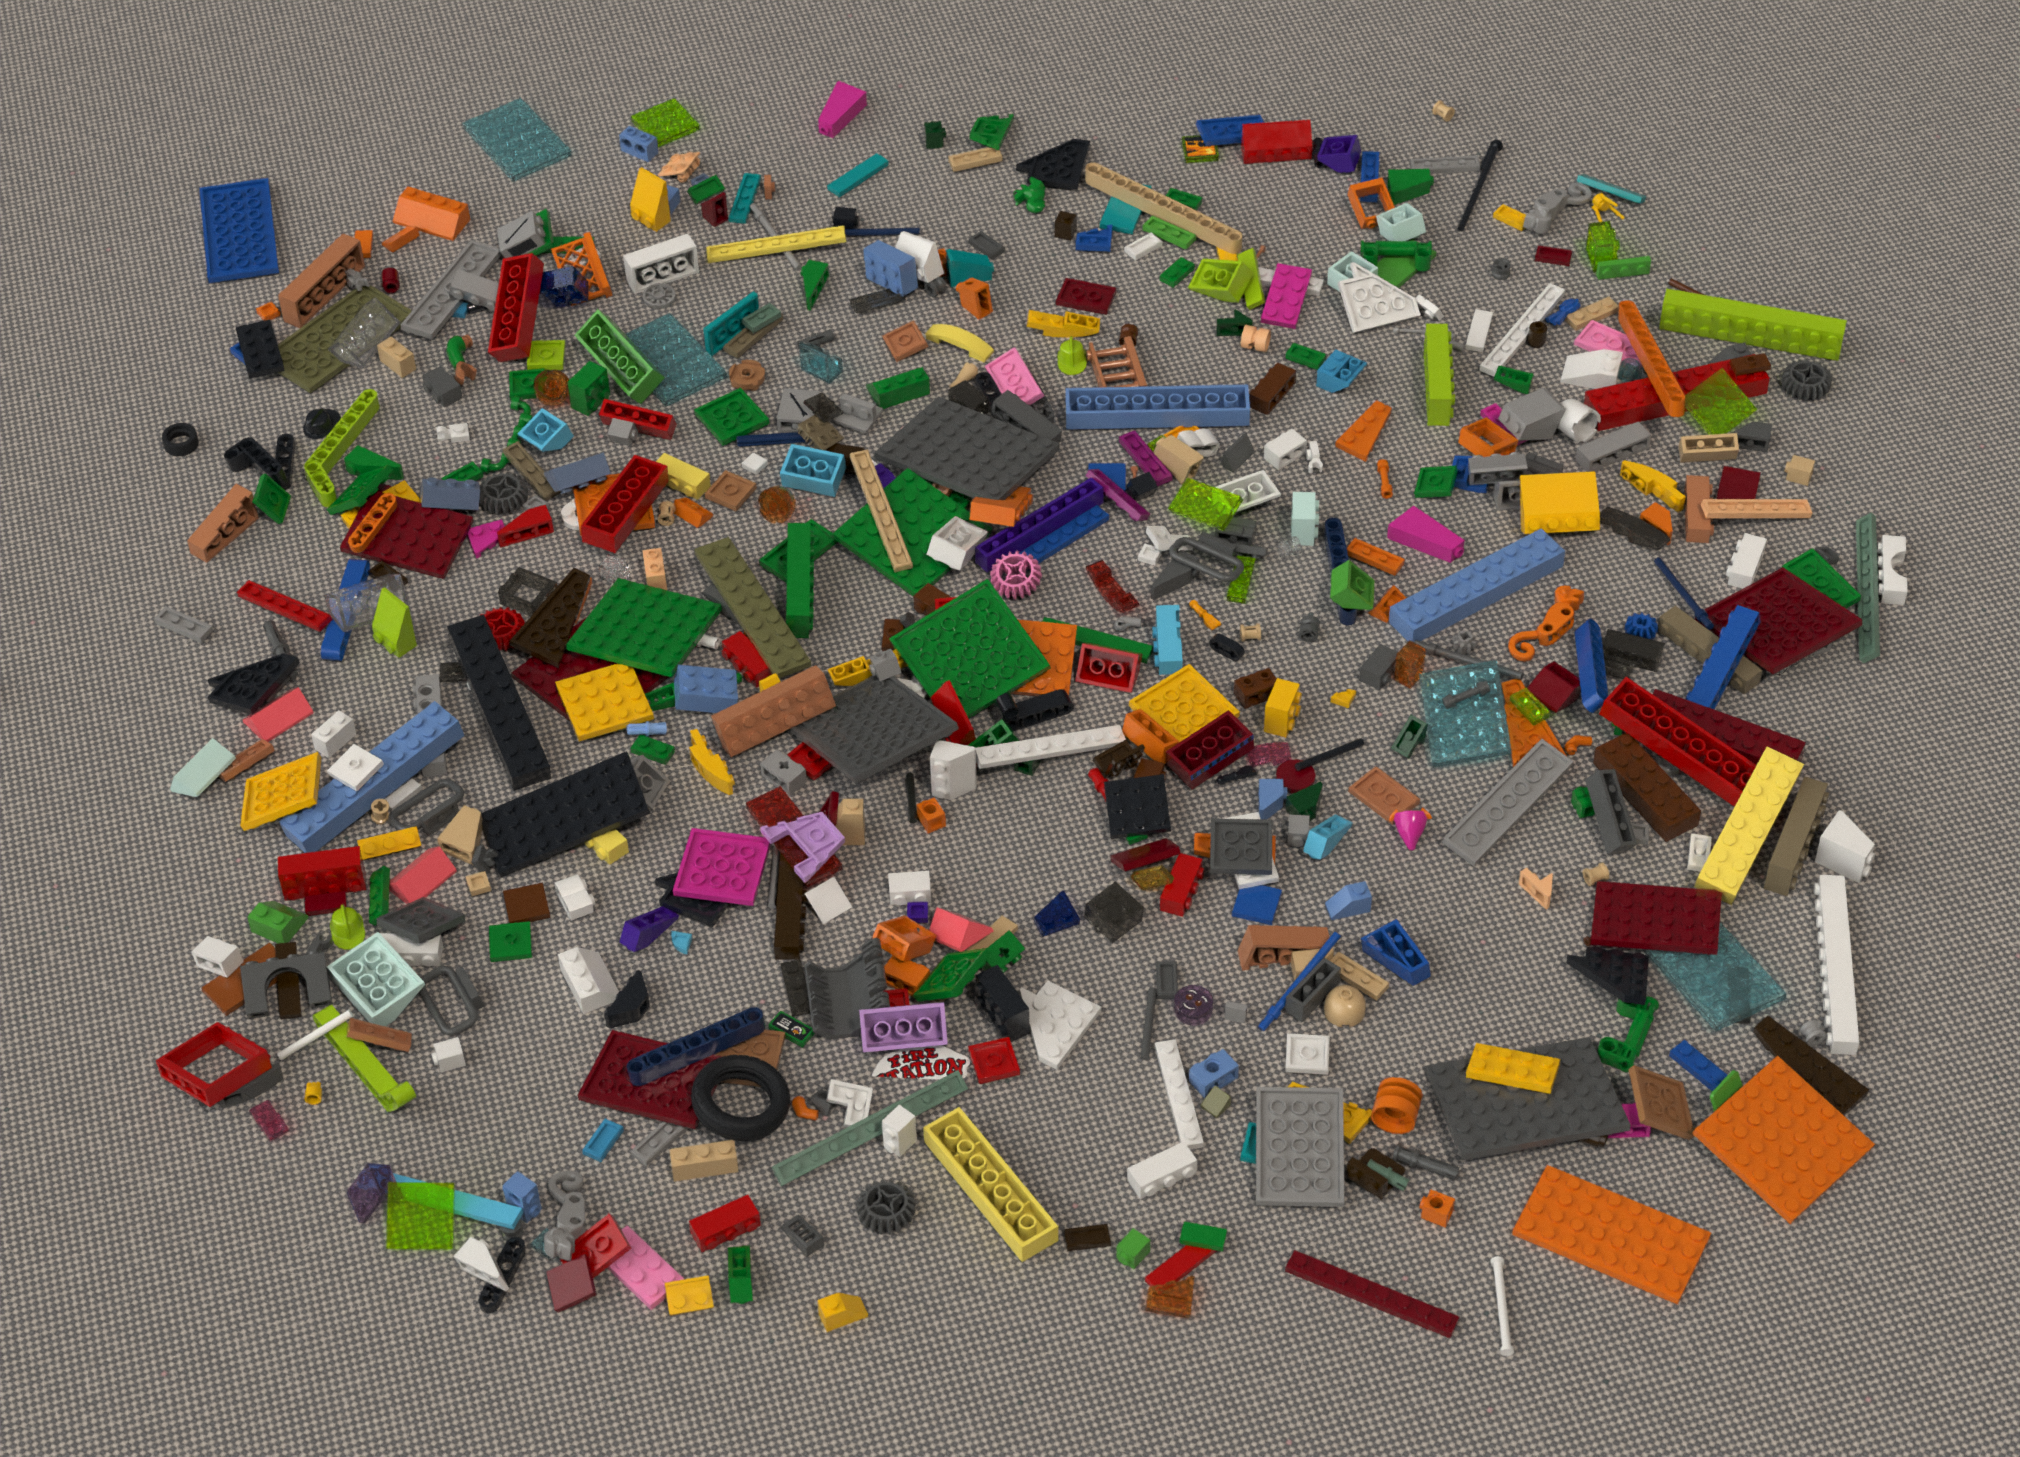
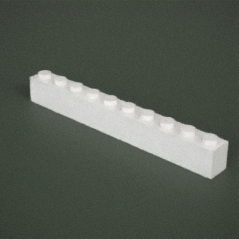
[1814,875,1859,1055]

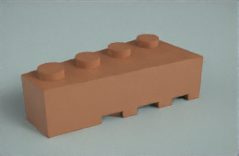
[187,484,259,563]
[1237,925,1330,971]

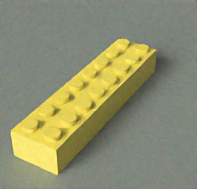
[1694,747,1804,905]
[923,1107,1058,1262]

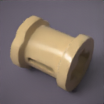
[1432,100,1455,122]
[658,501,676,526]
[1240,623,1261,642]
[371,799,389,824]
[1582,863,1609,886]

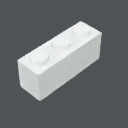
[1726,533,1767,589]
[380,933,443,967]
[1127,1142,1197,1199]

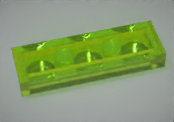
[1227,555,1256,604]

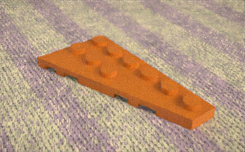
[1501,679,1567,767]

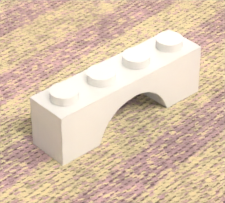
[1877,535,1907,605]

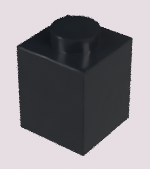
[833,207,860,229]
[1126,472,1158,502]

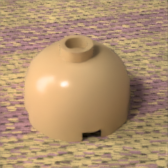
[1324,985,1366,1027]

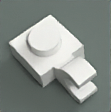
[436,423,470,443]
[1306,441,1323,473]

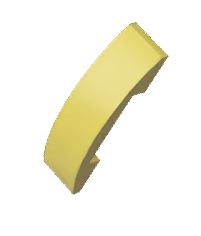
[925,324,994,363]

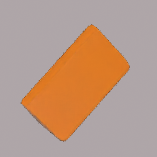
[381,226,419,253]
[674,497,714,528]
[1368,585,1407,623]

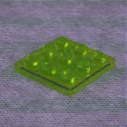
[631,98,700,147]
[1685,368,1758,435]
[386,1182,455,1249]

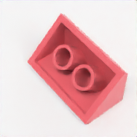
[242,687,314,742]
[389,846,457,904]
[929,907,994,952]

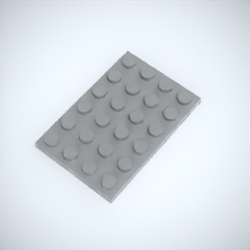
[1256,1087,1344,1207]

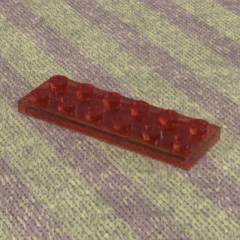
[746,786,843,887]

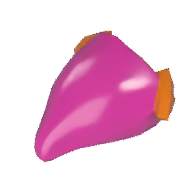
[1389,807,1432,851]

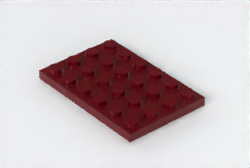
[340,491,474,579]
[1591,881,1722,955]
[577,1030,722,1129]

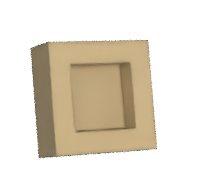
[466,871,491,897]

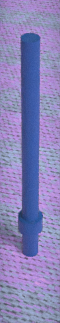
[1258,932,1341,1032]

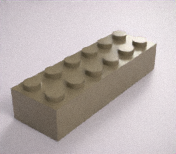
[1764,776,1830,896]

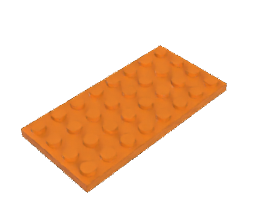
[1512,1165,1711,1305]

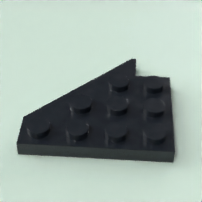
[1016,139,1090,190]
[207,653,300,715]
[655,873,730,927]
[1566,947,1649,1005]

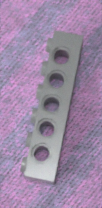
[412,674,447,777]

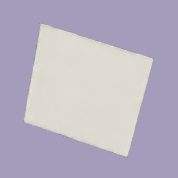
[805,877,852,924]

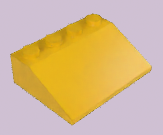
[1520,471,1600,534]

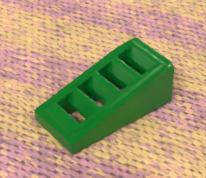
[1494,365,1534,394]
[645,682,675,711]

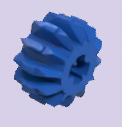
[1624,612,1658,644]

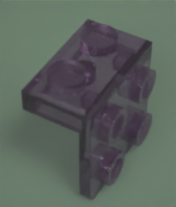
[347,1163,403,1223]

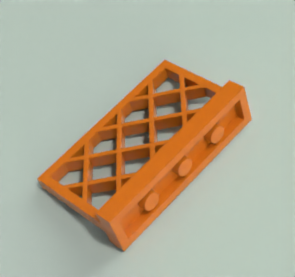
[551,232,613,306]

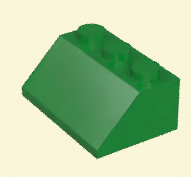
[866,367,930,409]

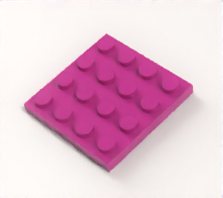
[673,828,771,906]

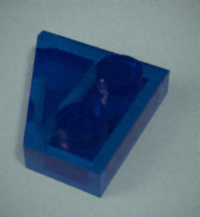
[1034,891,1080,937]

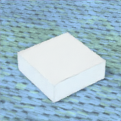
[742,453,768,475]
[1138,544,1162,566]

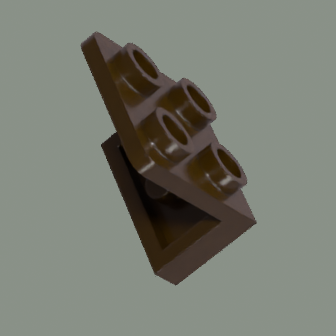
[1092,740,1145,779]
[1346,1148,1406,1200]

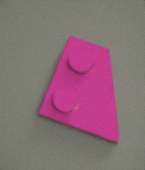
[467,519,505,559]

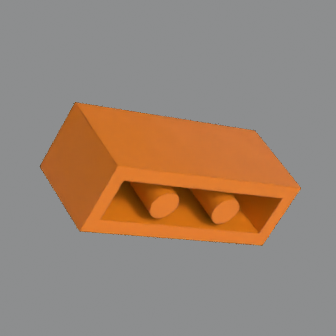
[1122,708,1179,764]

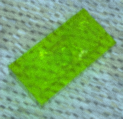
[1510,688,1550,726]

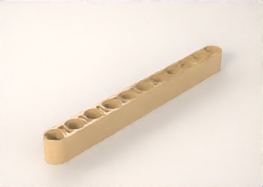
[1085,163,1242,254]

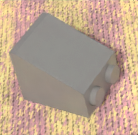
[1498,388,1566,440]

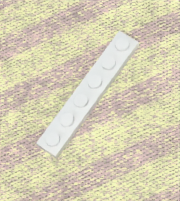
[1155,1039,1204,1150]

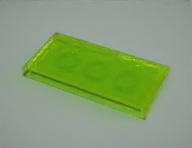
[1168,478,1244,531]

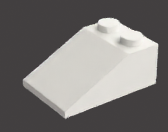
[1560,349,1623,389]
[927,516,988,570]

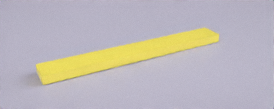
[706,226,846,263]

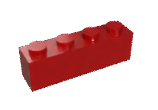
[599,399,677,440]

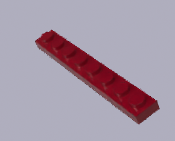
[1285,1250,1460,1339]

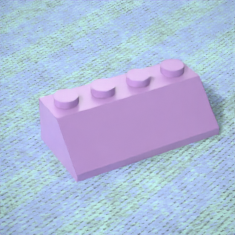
[859,1002,948,1052]

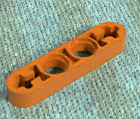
[348,493,397,553]

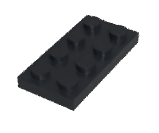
[235,319,285,379]

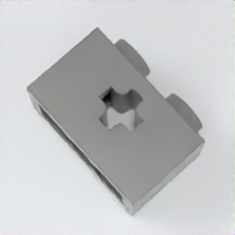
[760,750,807,796]

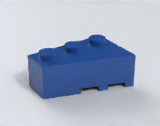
[1361,919,1431,986]

